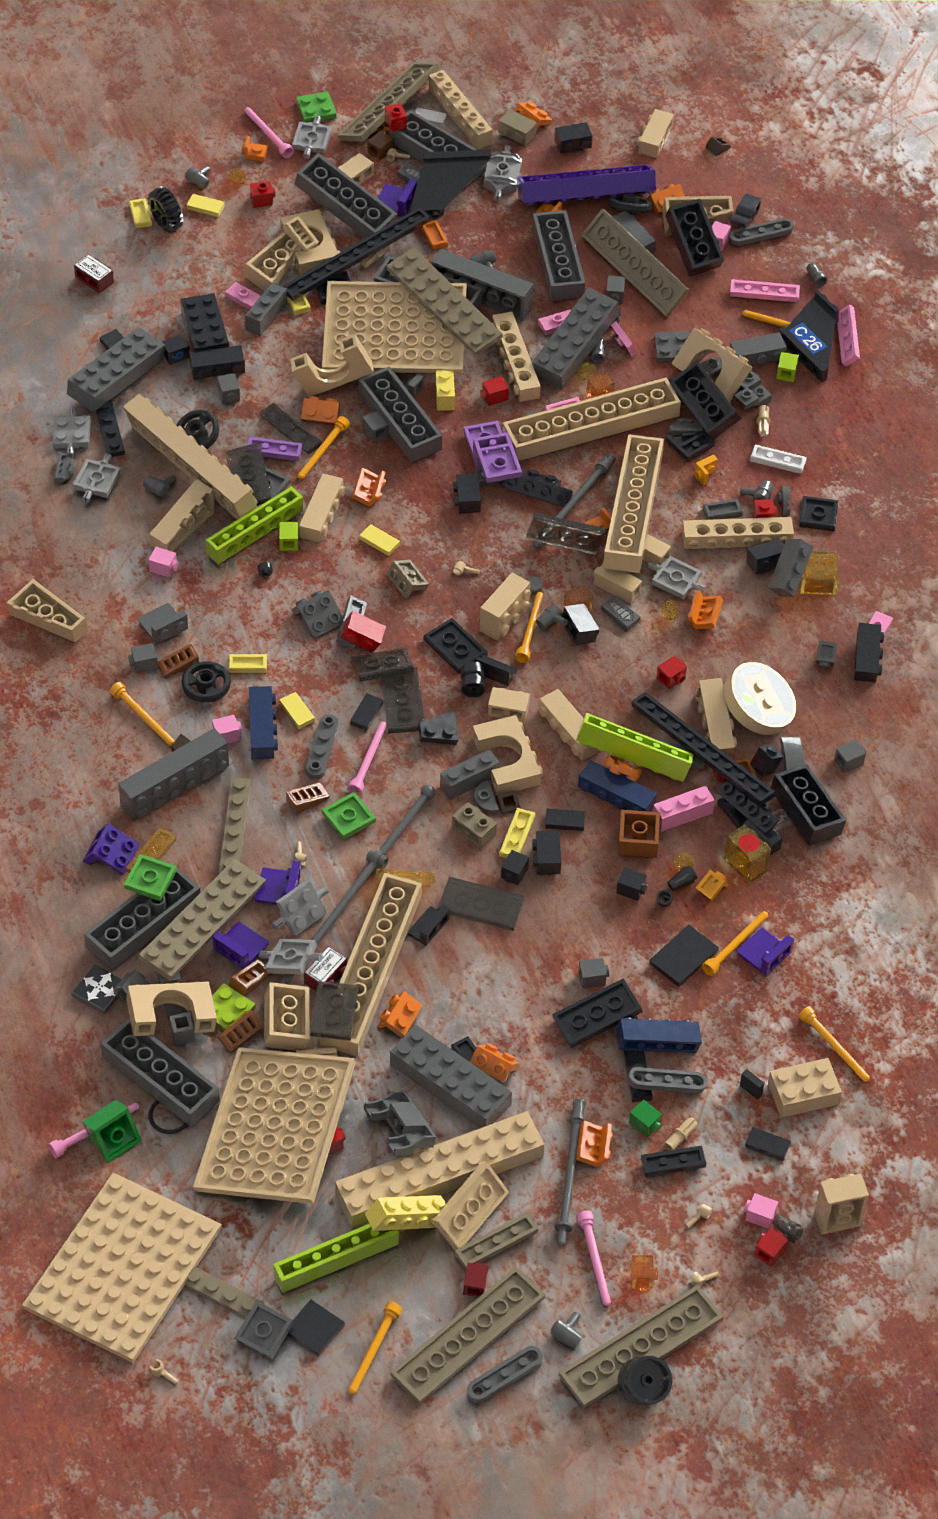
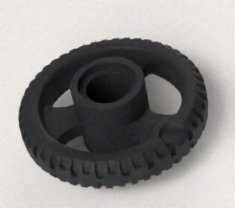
[608,194,652,215]
[176,409,220,449]
[181,661,231,703]

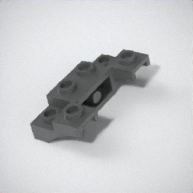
[700,356,772,410]
[363,1090,436,1157]

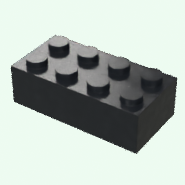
[665,199,724,276]
[180,293,229,352]
[669,360,741,440]
[770,764,847,845]

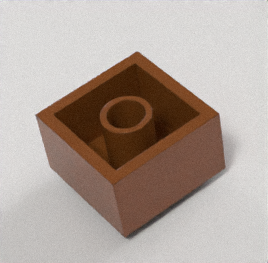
[618,810,660,858]

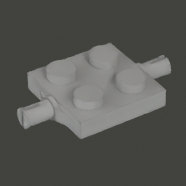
[292,115,332,159]
[52,408,91,458]
[73,453,121,502]
[648,556,706,600]
[272,880,329,936]
[259,939,323,975]

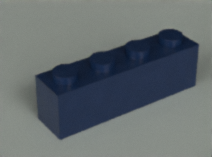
[249,686,278,759]
[578,760,657,812]
[615,1018,702,1053]

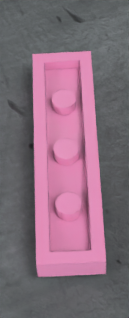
[730,279,800,302]
[837,304,860,367]

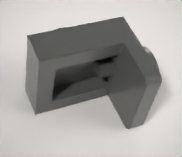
[815,640,838,668]

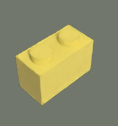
[435,370,455,411]

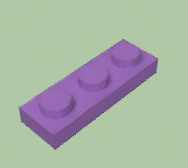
[246,437,302,461]

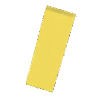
[499,808,536,858]

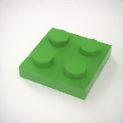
[296,91,337,123]
[322,792,376,840]
[124,854,177,901]

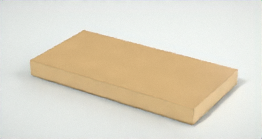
[432,1161,509,1250]

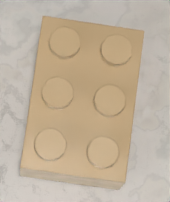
[480,573,531,641]
[264,983,310,1051]
[768,1058,842,1118]
[814,1174,869,1235]

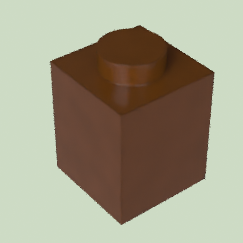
[368,131,393,161]

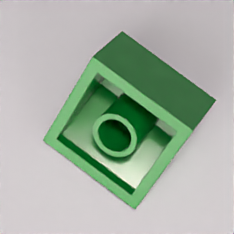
[82,1100,142,1163]

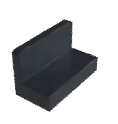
[475,655,517,686]
[408,905,450,946]

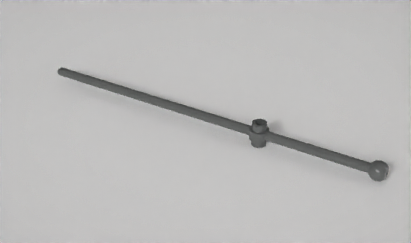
[261,785,436,1011]

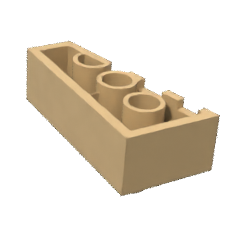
[662,196,733,237]
[245,228,304,292]
[150,479,214,552]
[7,579,89,643]
[695,678,737,755]

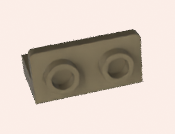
[387,560,429,599]

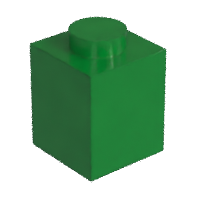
[629,1100,662,1137]

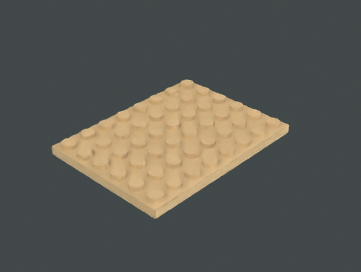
[322,281,467,373]
[193,1047,356,1204]
[22,1173,222,1363]

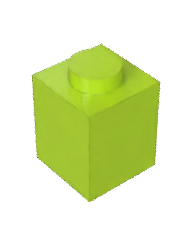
[776,352,799,382]
[279,522,298,551]

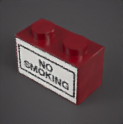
[74,254,114,294]
[304,946,348,996]

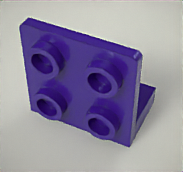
[378,178,417,216]
[83,823,140,875]
[255,861,301,905]
[212,922,269,969]
[737,928,794,976]

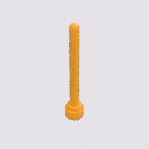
[742,310,791,328]
[297,416,350,480]
[515,592,543,663]
[110,682,175,746]
[702,911,768,976]
[798,1006,870,1082]
[348,1301,403,1395]

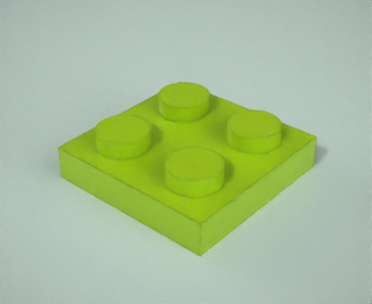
[212,983,256,1031]

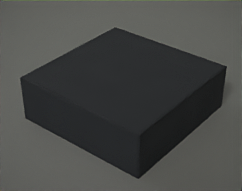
[99,329,124,350]
[740,1069,765,1100]

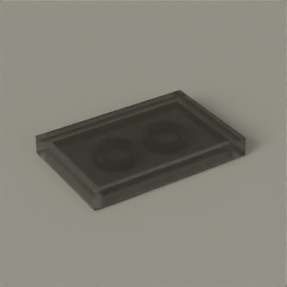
[351,647,414,682]
[310,981,359,1041]

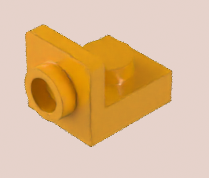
[694,455,718,485]
[696,870,728,901]

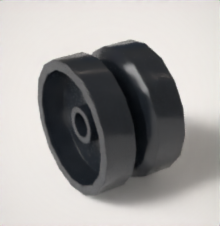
[618,1356,673,1405]

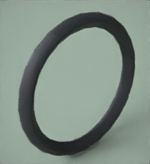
[148,1100,188,1134]

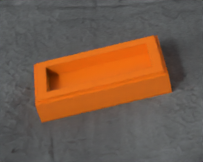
[421,220,448,251]

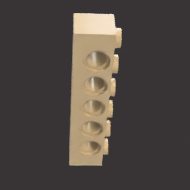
[429,70,493,150]
[492,312,541,402]
[682,517,794,549]

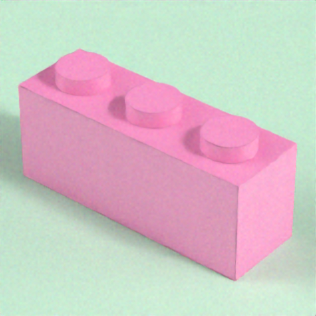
[653,786,714,832]

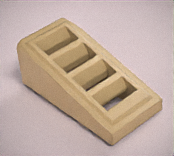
[282,216,319,252]

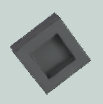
[407,374,424,398]

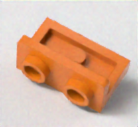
[514,101,552,130]
[646,184,685,215]
[301,396,340,424]
[351,468,386,507]
[688,590,723,630]
[378,991,423,1038]
[470,1043,520,1082]
[576,1120,613,1168]

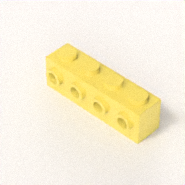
[365,1195,446,1231]

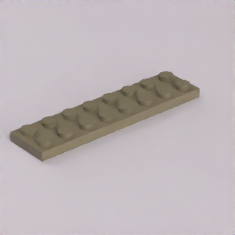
[337,62,440,142]
[581,209,690,317]
[387,247,503,356]
[138,859,266,981]
[390,1266,546,1405]
[559,1285,724,1408]

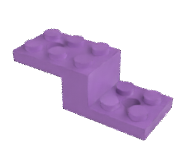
[463,421,522,483]

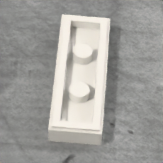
[750,445,807,474]

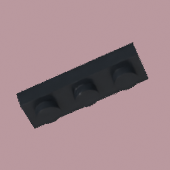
[641,1145,707,1177]

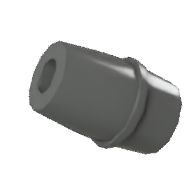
[185,166,211,189]
[470,249,496,269]
[143,475,176,497]
[740,480,773,500]
[536,604,568,630]
[551,1312,583,1349]

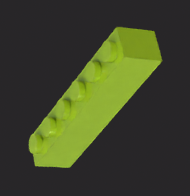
[576,713,694,782]
[273,1224,399,1293]

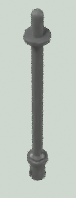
[533,453,616,548]
[554,1099,586,1247]

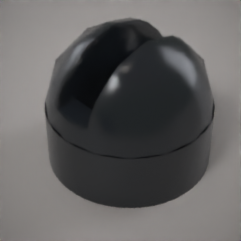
[257,562,273,578]
[657,890,673,907]

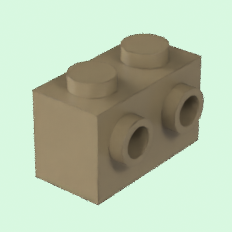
[498,109,537,146]
[452,802,497,849]

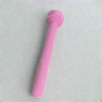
[245,107,294,158]
[347,722,387,795]
[48,1103,139,1158]
[576,1211,611,1306]

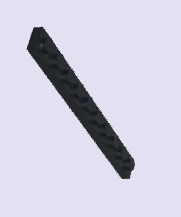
[282,207,430,301]
[631,692,775,806]

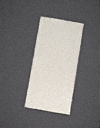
[415,107,447,123]

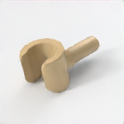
[386,148,410,162]
[453,561,480,575]
[295,841,307,866]
[686,1204,712,1229]
[689,1271,719,1287]
[150,1359,179,1385]

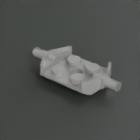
[483,145,522,201]

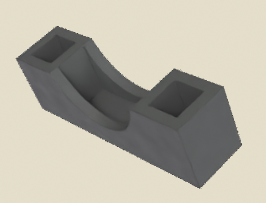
[157,973,195,1046]

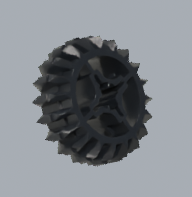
[148,187,184,233]

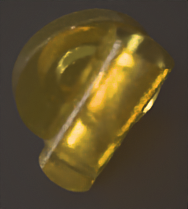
[228,167,247,184]
[577,361,597,381]
[661,599,679,620]
[673,851,695,870]

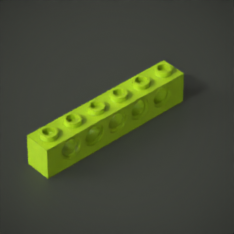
[206,486,303,564]

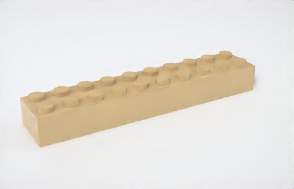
[502,377,681,461]
[123,394,258,520]
[603,434,664,573]
[319,873,422,1057]
[335,1111,545,1228]

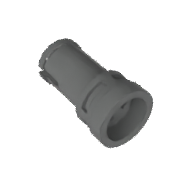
[806,262,828,287]
[591,338,606,364]

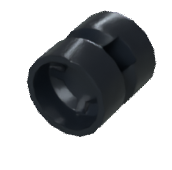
[461,662,485,697]

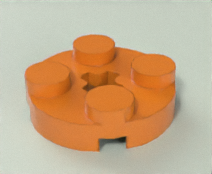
[604,755,642,782]

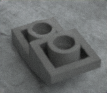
[780,737,805,771]

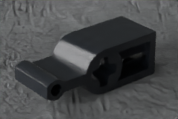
[730,193,762,228]

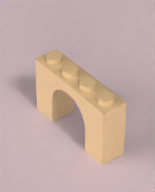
[280,209,340,276]
[671,328,752,402]
[290,334,374,396]
[593,534,671,604]
[472,715,543,795]
[126,982,217,1036]

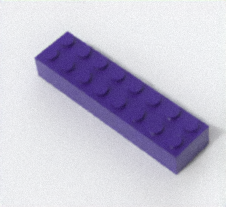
[517,164,656,205]

